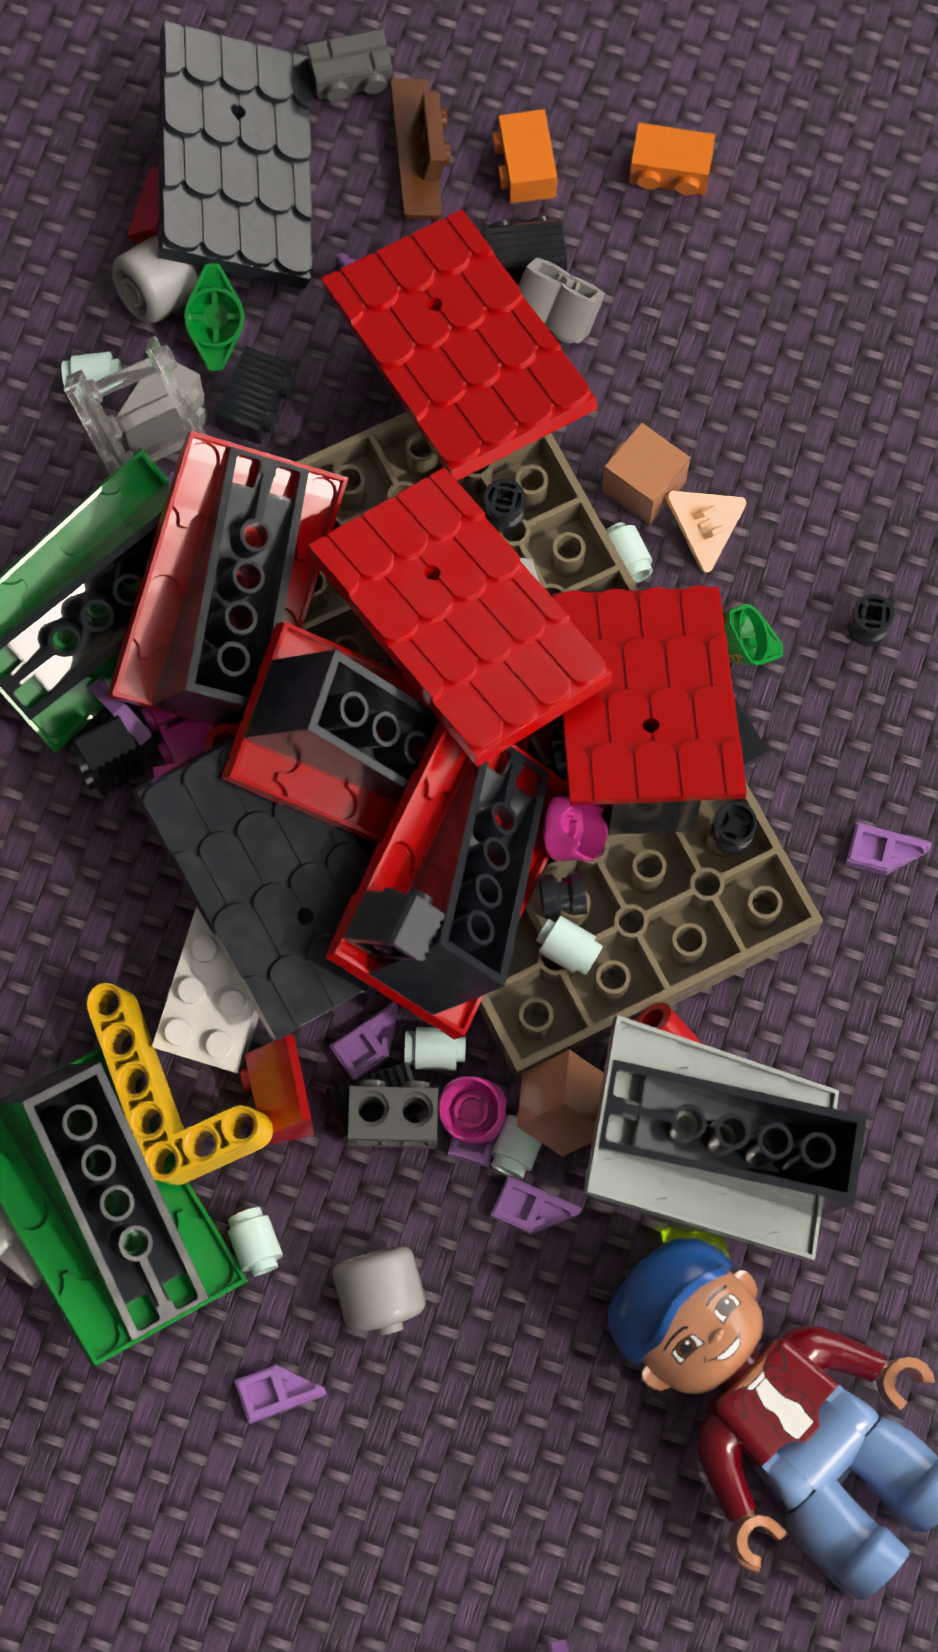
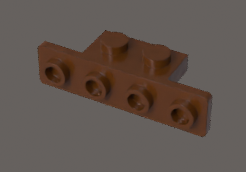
[390,78,451,219]

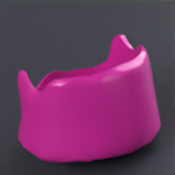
[543,796,608,862]
[438,1076,507,1144]

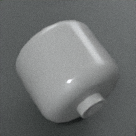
[111,235,198,324]
[332,1246,426,1336]

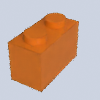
[492,109,557,204]
[629,122,716,195]

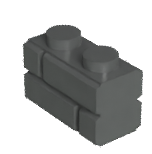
[307,29,393,101]

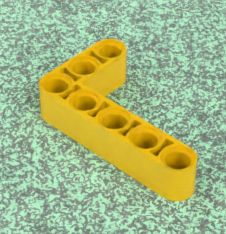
[87,983,273,1186]

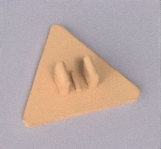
[666,491,746,573]

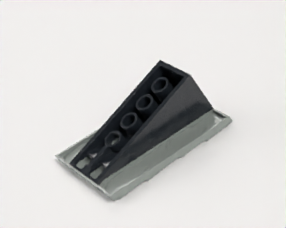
[584,1015,867,1261]

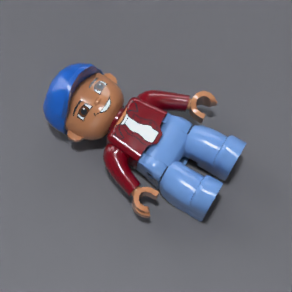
[607,1238,938,1600]

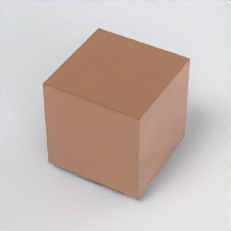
[602,423,690,526]
[517,1050,604,1157]

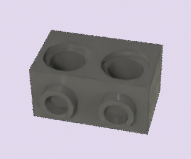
[348,1080,438,1148]

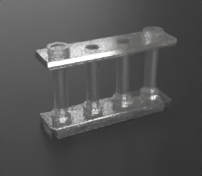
[64,336,207,474]

